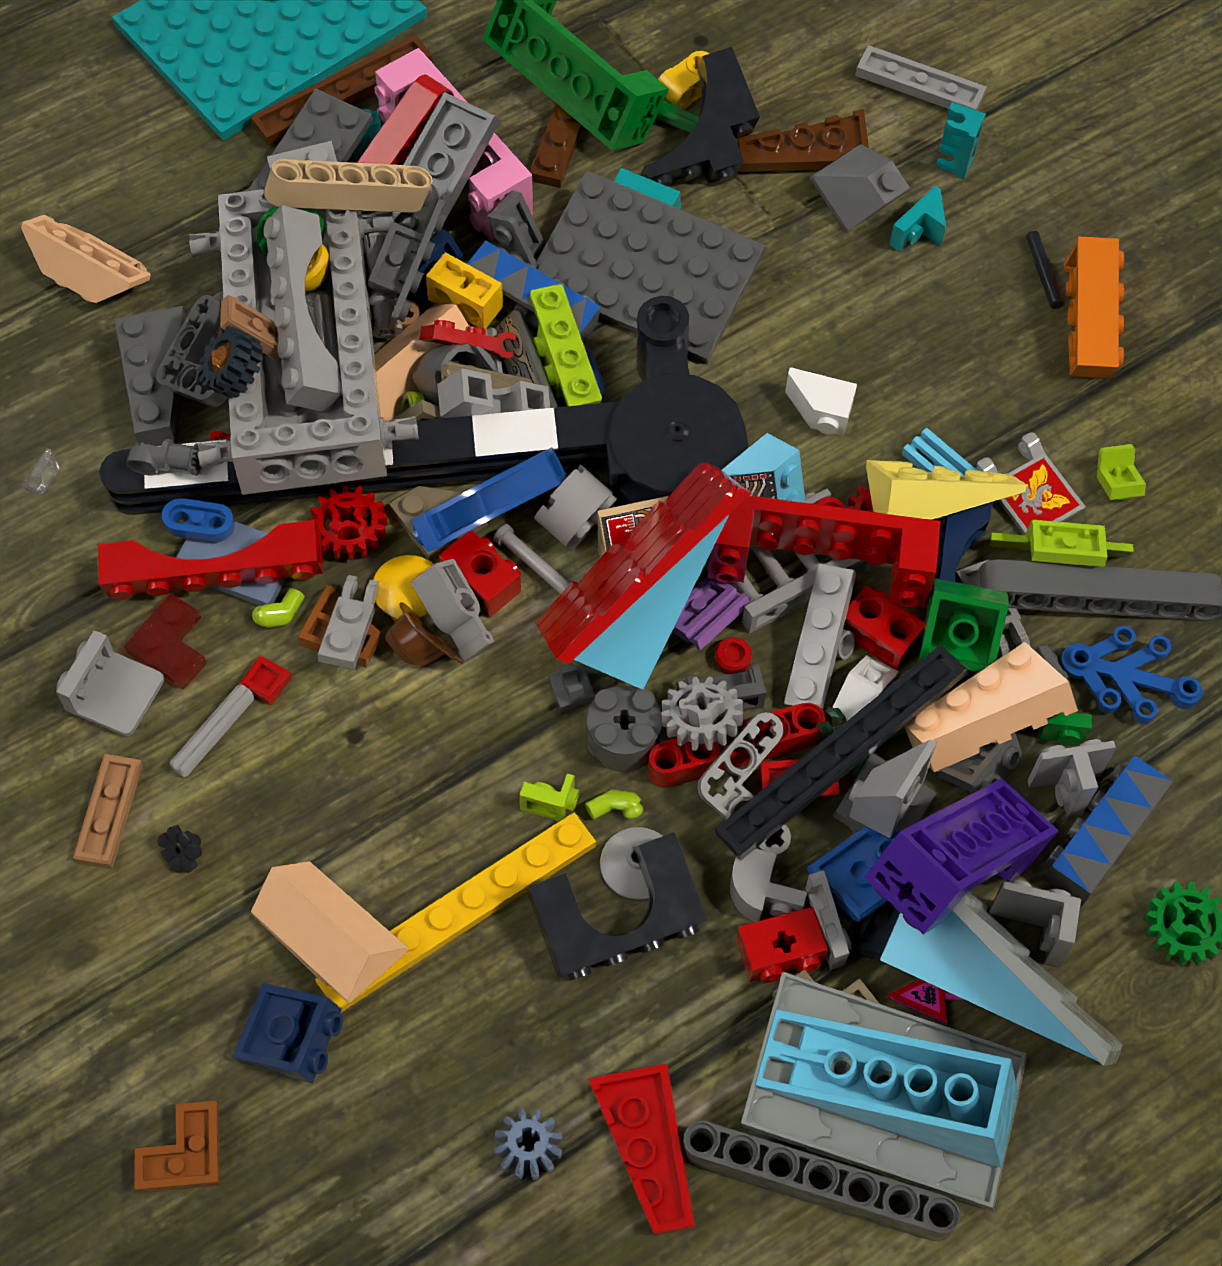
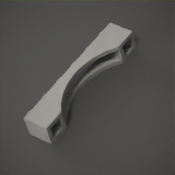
[264,205,342,412]

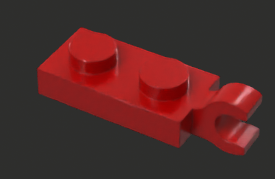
[419,320,516,359]

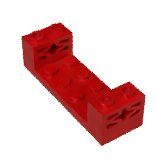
[708,496,941,608]

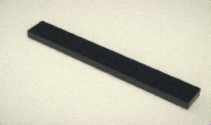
[715,645,967,861]

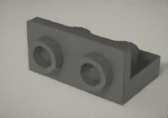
[937,732,1022,795]

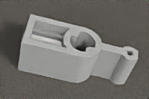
[411,558,494,661]

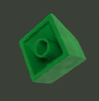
[919,578,1009,672]

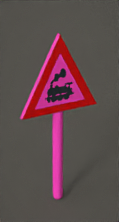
[885,979,965,1024]

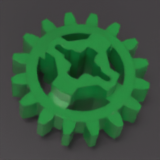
[1143,881,1222,967]

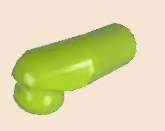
[252,588,305,628]
[585,790,643,820]

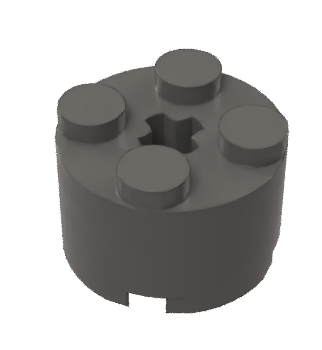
[413,344,497,407]
[586,685,662,772]

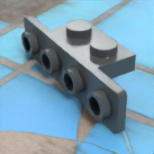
[367,199,447,330]

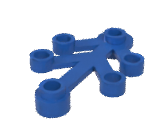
[1061,626,1203,724]

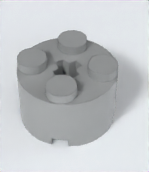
[534,465,617,550]

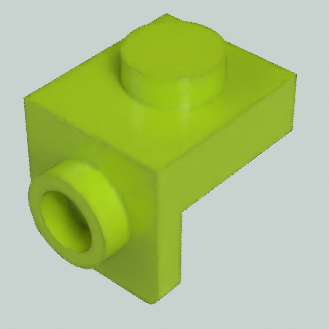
[1097,444,1146,500]

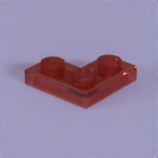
[124,593,207,690]

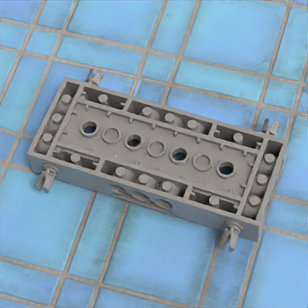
[189,189,419,495]

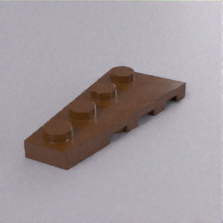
[738,109,869,172]

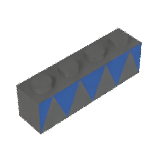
[467,241,601,343]
[1044,755,1173,907]

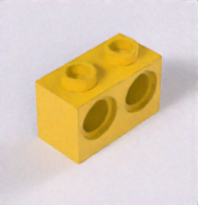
[426,252,503,329]

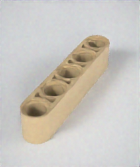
[264,159,433,212]

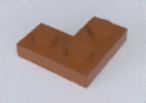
[134,1100,220,1193]

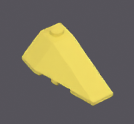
[866,460,1027,520]

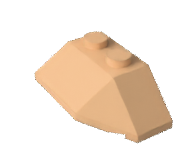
[21,215,151,303]

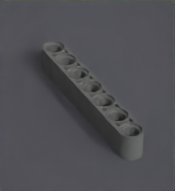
[979,560,1222,621]
[682,1121,960,1241]

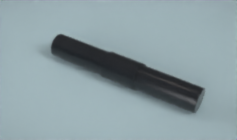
[1026,231,1063,309]

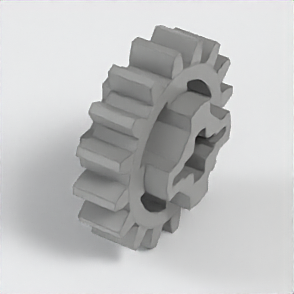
[661,676,743,751]

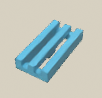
[902,428,978,476]

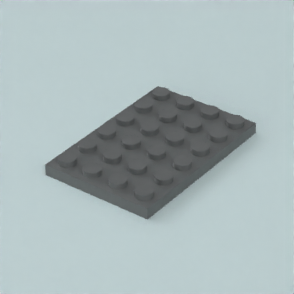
[537,170,766,364]

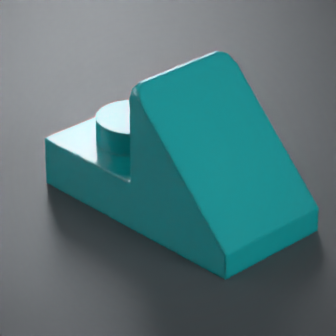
[890,186,946,252]

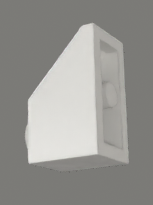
[785,367,857,436]
[831,655,899,723]

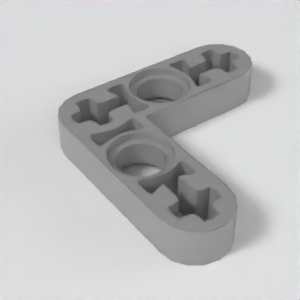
[697,712,791,854]

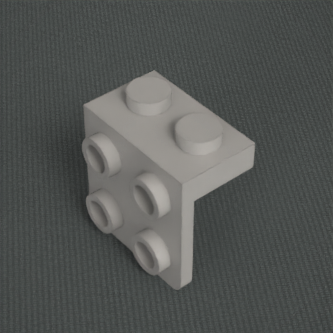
[56,630,164,736]

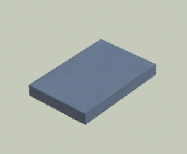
[176,521,286,606]

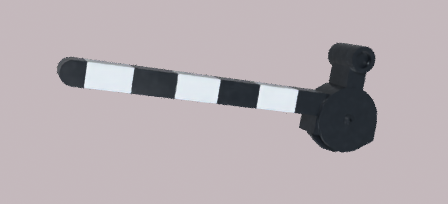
[99,296,749,515]

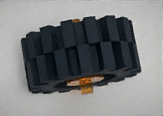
[198,326,263,398]

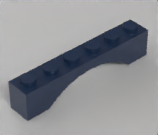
[927,502,992,689]

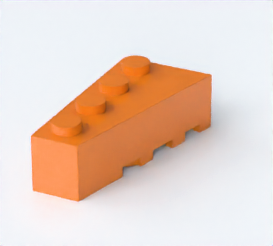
[1064,236,1124,379]

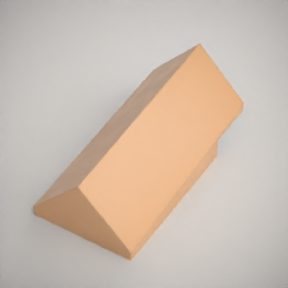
[375,304,469,422]
[251,861,408,1004]

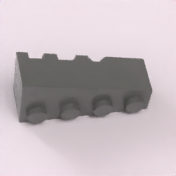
[115,306,186,446]

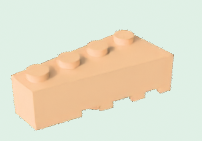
[904,642,1078,772]

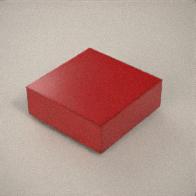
[239,655,292,706]

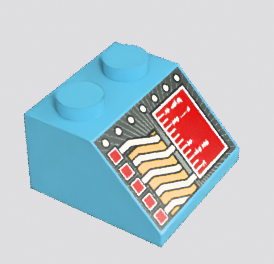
[722,433,806,503]

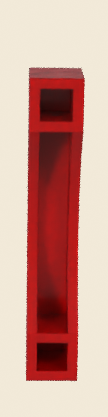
[98,520,323,600]

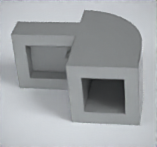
[730,849,807,922]

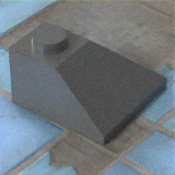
[810,144,910,233]

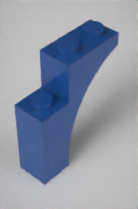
[411,447,567,553]

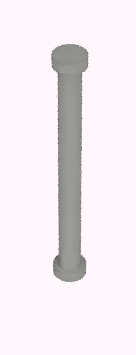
[493,524,570,594]

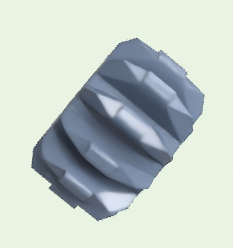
[494,1109,563,1180]

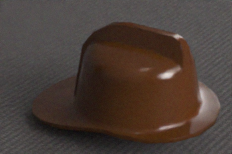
[385,602,464,666]

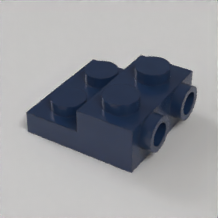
[232,983,343,1084]

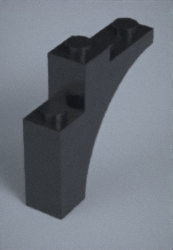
[640,47,760,187]

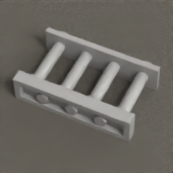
[704,489,871,634]

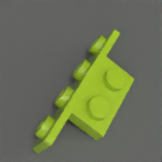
[530,284,602,406]

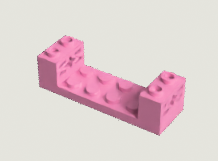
[375,48,533,241]

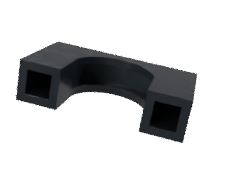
[525,832,707,981]

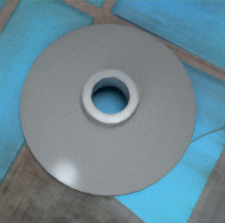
[600,827,662,901]

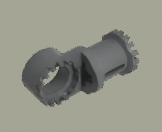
[126,439,202,476]

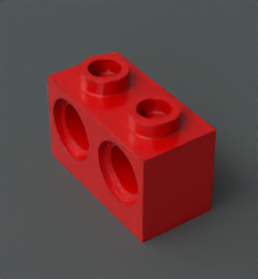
[843,585,925,671]

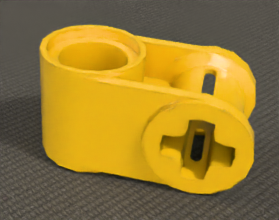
[658,51,709,109]

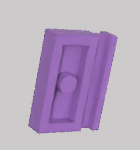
[672,576,750,650]

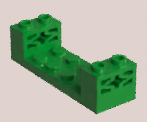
[482,0,669,151]

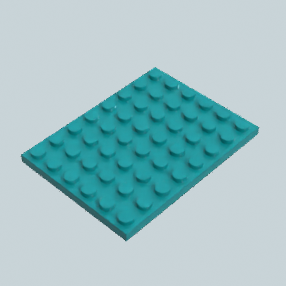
[112,0,427,141]

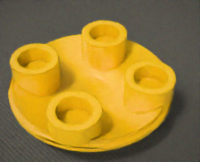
[373,555,434,622]

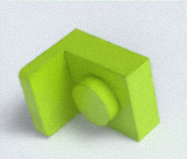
[520,773,580,822]

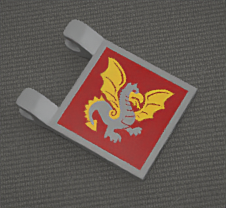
[975,432,1086,535]

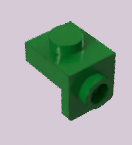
[1039,712,1092,746]

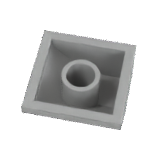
[848,739,937,838]

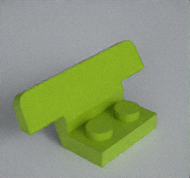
[990,520,1134,567]

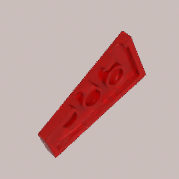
[588,1064,696,1236]

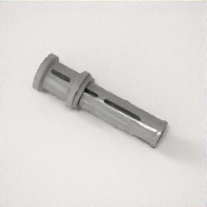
[364,232,403,338]

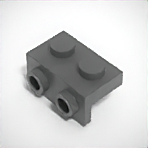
[487,191,545,269]

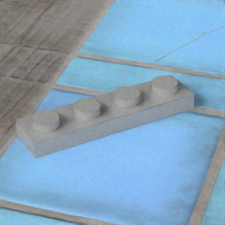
[855,45,987,111]
[784,564,857,710]

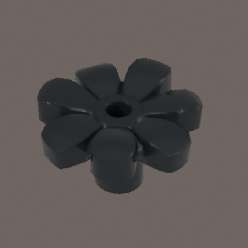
[157,825,202,873]

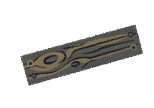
[494,310,558,408]

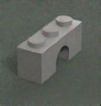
[437,368,550,418]

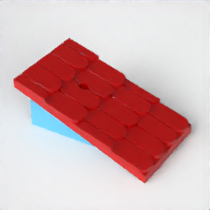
[535,462,752,689]

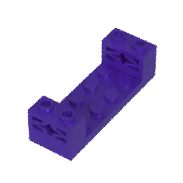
[864,779,1058,935]

